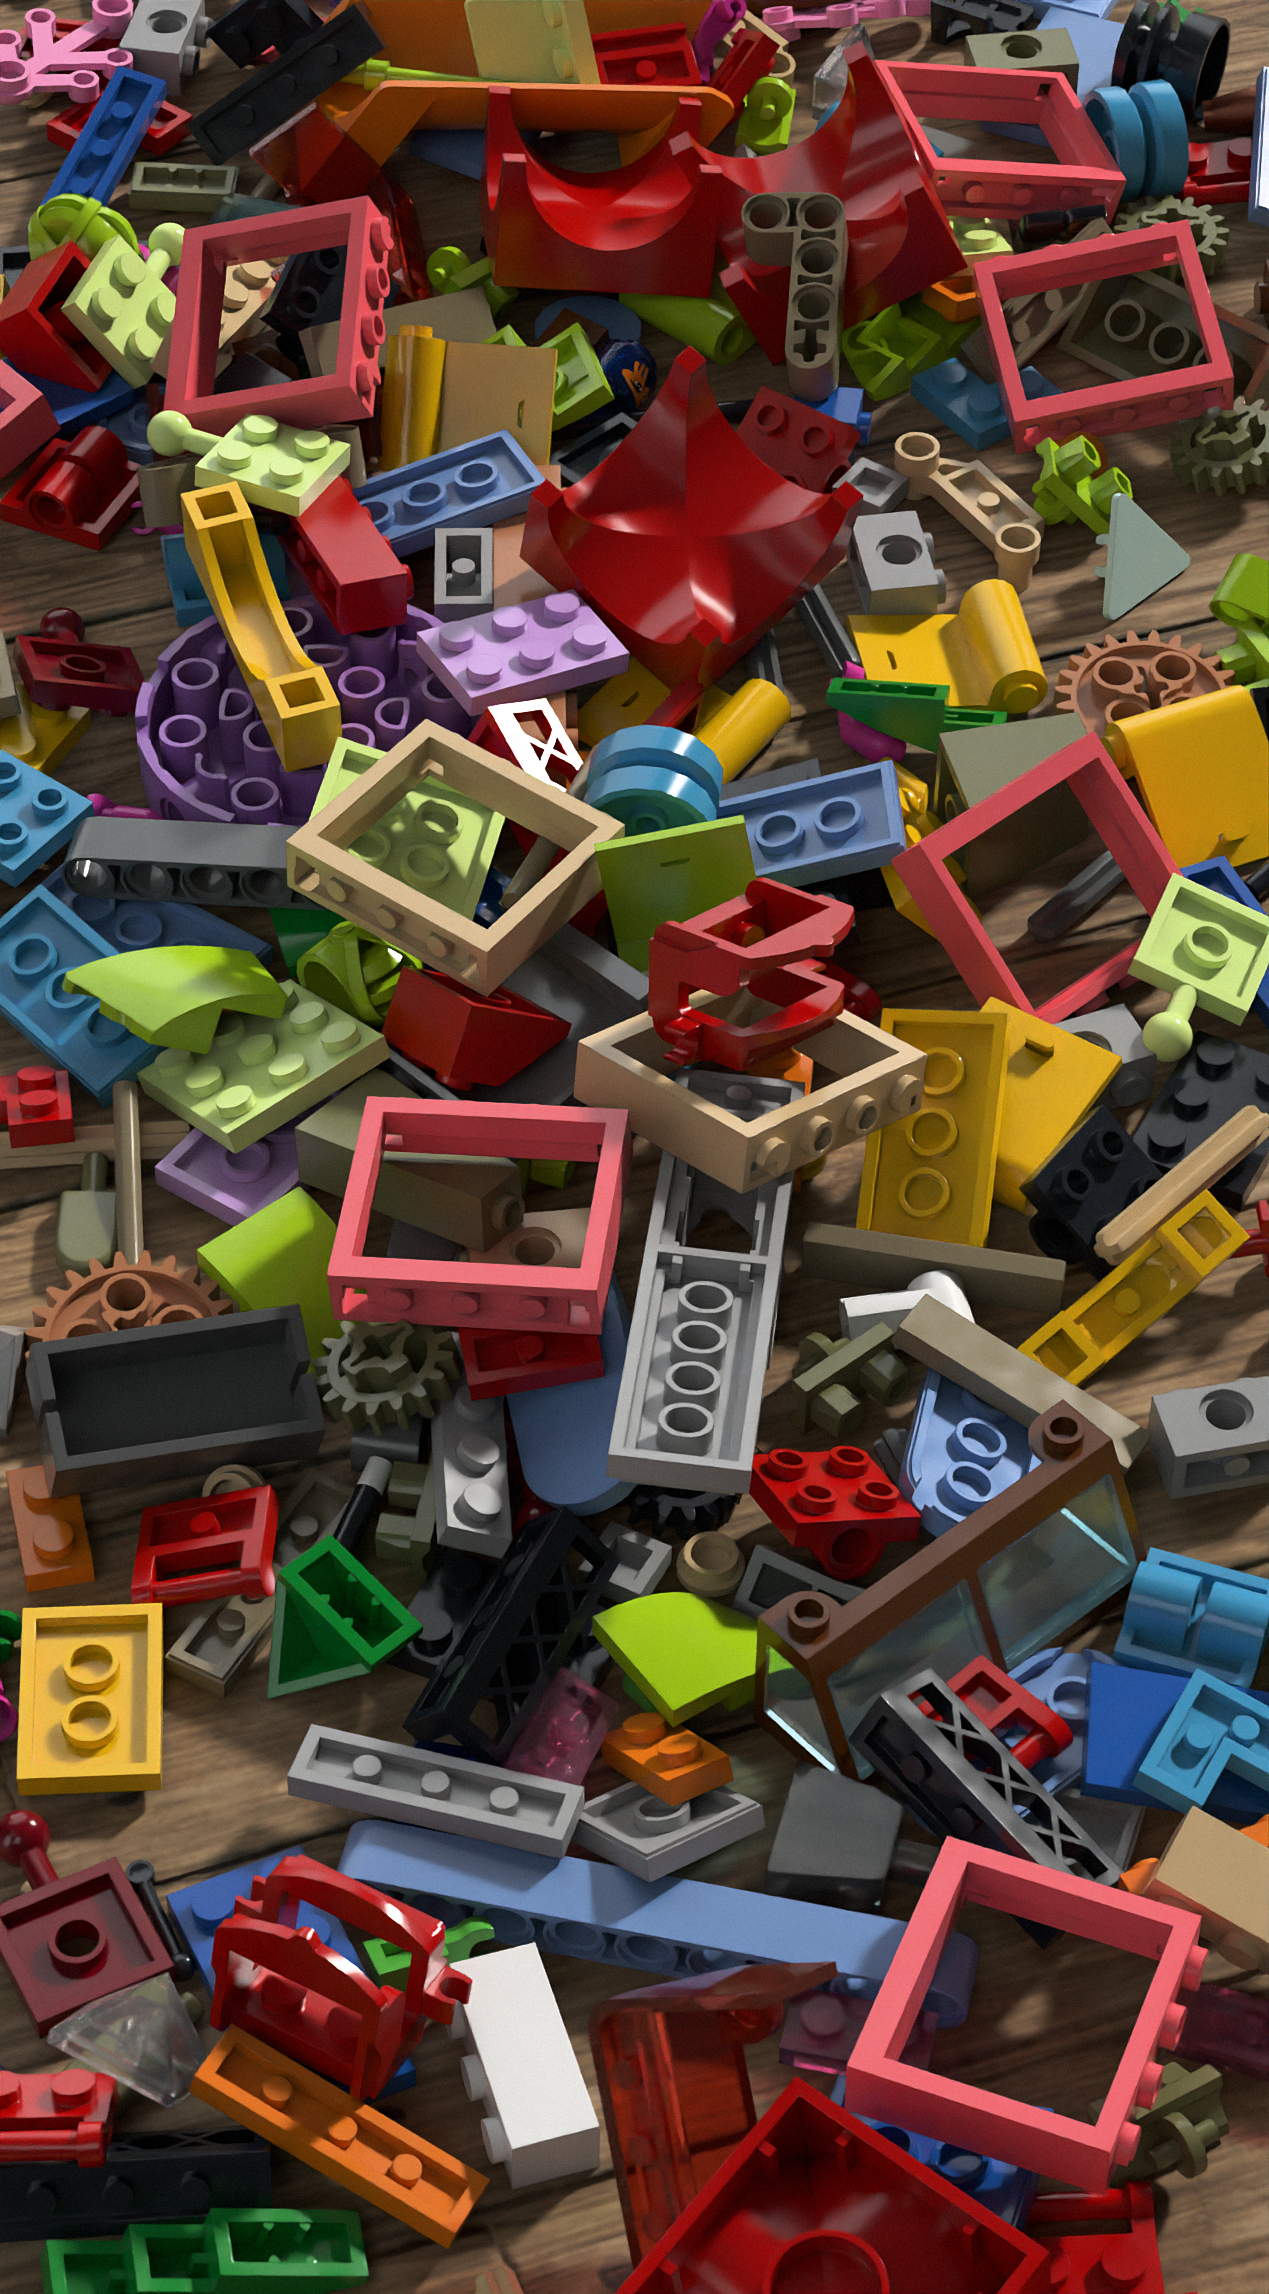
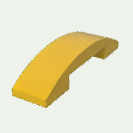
[1017,1189,1250,1387]

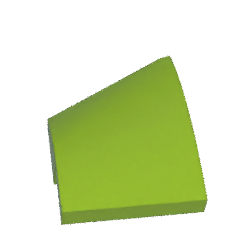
[841,290,982,402]
[481,323,615,431]
[61,945,288,1055]
[197,1186,367,1412]
[593,1592,810,1727]

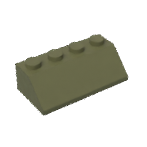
[1056,270,1269,419]

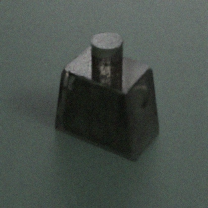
[765,1761,941,1917]

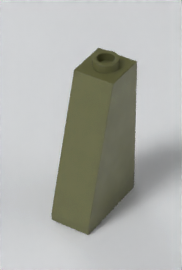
[295,1068,525,1253]

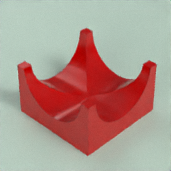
[668,41,968,366]
[478,85,723,298]
[519,345,864,693]
[615,2076,1052,2294]

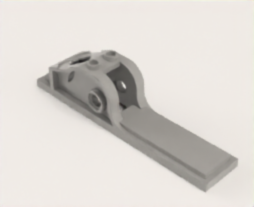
[606,1068,806,1495]

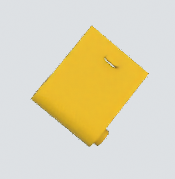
[377,325,558,472]
[846,579,1048,714]
[566,657,791,785]
[1100,685,1269,869]
[979,996,1122,1216]

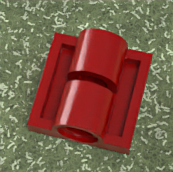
[736,385,861,494]
[0,425,142,551]
[749,1446,922,1580]

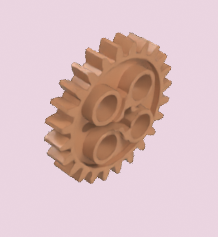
[1053,630,1235,739]
[25,1250,234,1364]

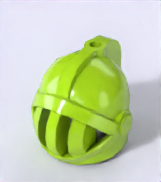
[28,193,145,262]
[296,921,425,1028]

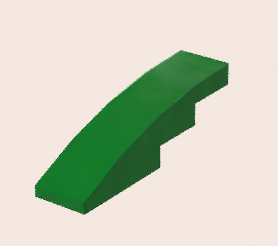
[826,677,1007,754]
[40,2208,369,2294]

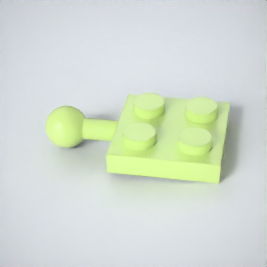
[60,223,185,390]
[147,410,351,517]
[1127,872,1269,1062]

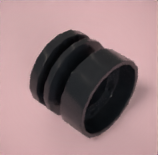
[1111,0,1231,126]

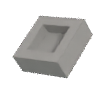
[832,457,909,516]
[579,1521,672,1604]

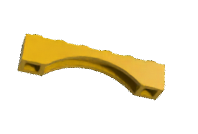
[180,481,343,773]

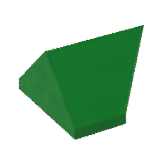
[266,1534,424,1700]

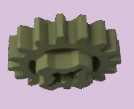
[1113,194,1229,283]
[1169,396,1269,496]
[312,1319,461,1436]

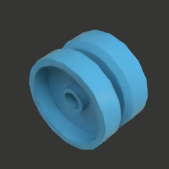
[1082,79,1189,204]
[583,725,723,837]

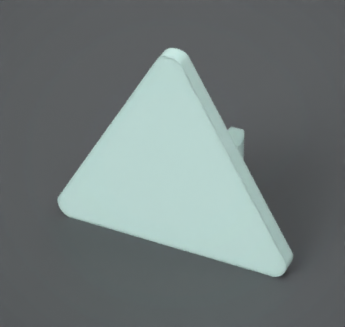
[1094,493,1190,620]

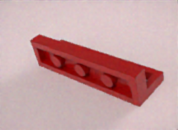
[467,698,608,934]

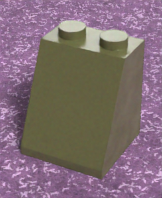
[933,712,1089,902]

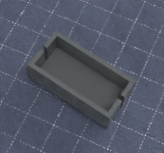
[26,1304,326,1499]

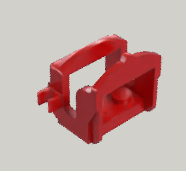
[648,877,854,1071]
[210,1854,473,2101]

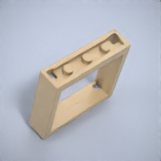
[286,719,625,997]
[573,987,927,1194]

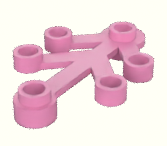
[0,0,133,105]
[759,0,932,42]

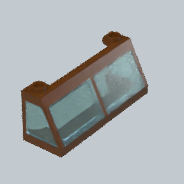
[753,1399,1147,1806]

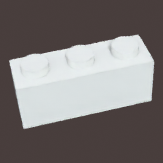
[445,1942,600,2190]

